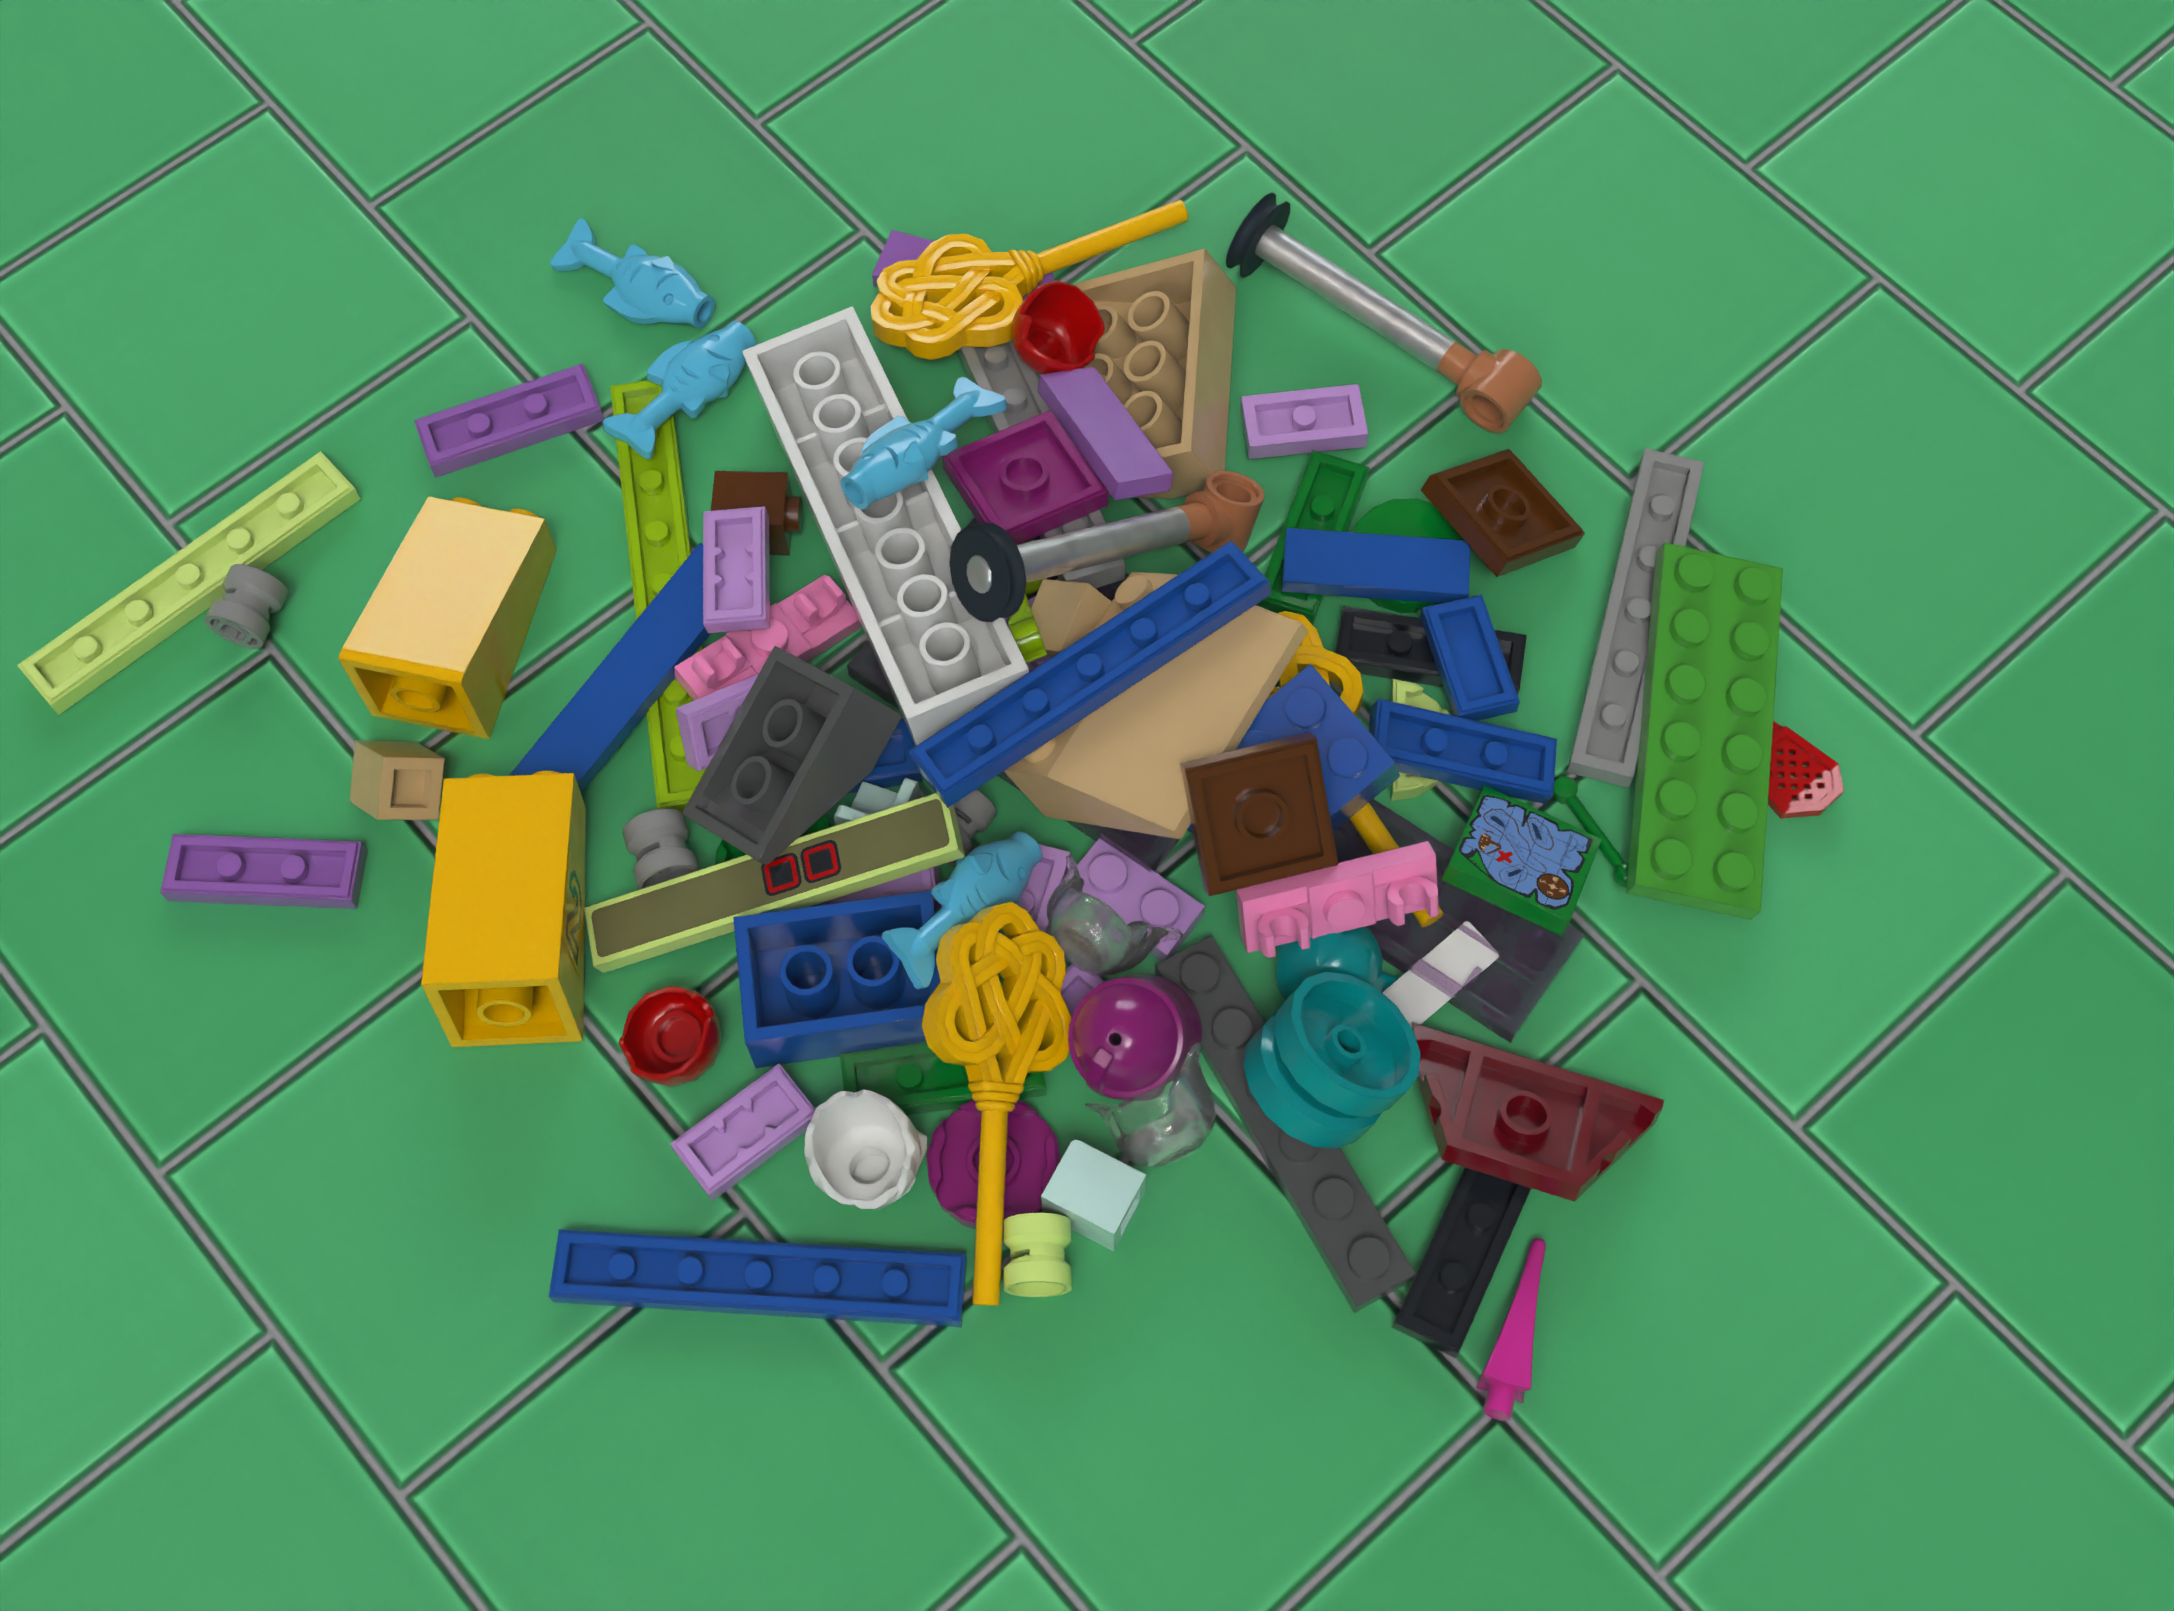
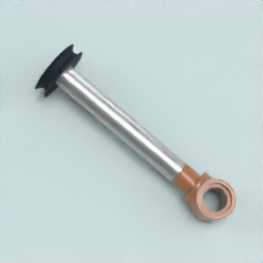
[1226,192,1542,434]
[949,471,1265,622]

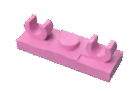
[674,575,861,701]
[1236,841,1439,958]

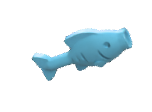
[550,218,715,328]
[603,321,756,460]
[841,377,1007,509]
[882,831,1042,989]

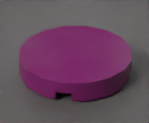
[926,1100,1060,1231]

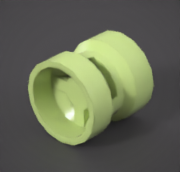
[1004,1213,1072,1297]

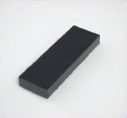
[1336,606,1527,695]
[1392,1168,1531,1358]

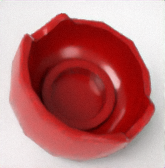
[1011,280,1105,375]
[619,986,722,1087]

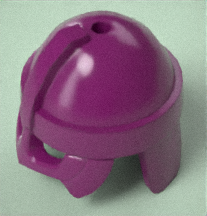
[1068,973,1203,1101]

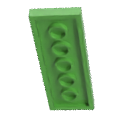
[1626,542,1783,920]

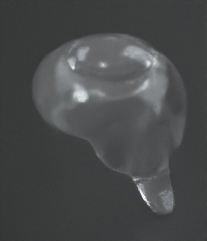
[1047,855,1183,976]
[1085,1043,1216,1167]

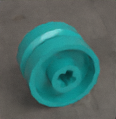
[1243,971,1420,1149]

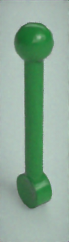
[1552,776,1629,888]

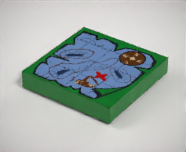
[1441,785,1602,936]

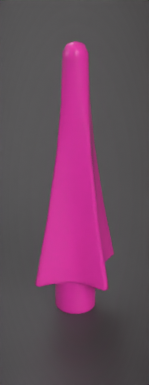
[1476,1238,1546,1421]

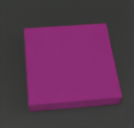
[942,410,1108,545]

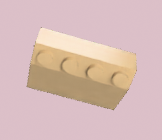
[1068,248,1236,499]
[1004,572,1308,840]

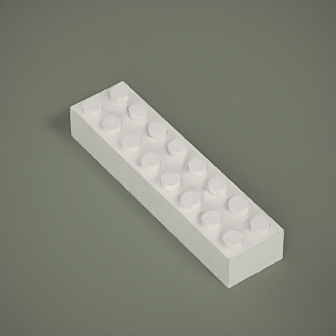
[742,306,1029,746]

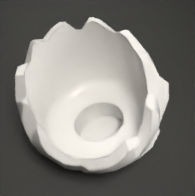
[804,1089,927,1210]

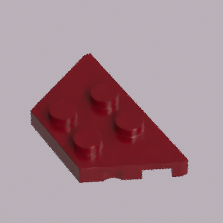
[1413,1023,1664,1202]

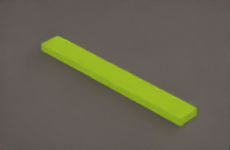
[610,380,707,812]

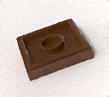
[1421,449,1585,577]
[1180,732,1338,896]

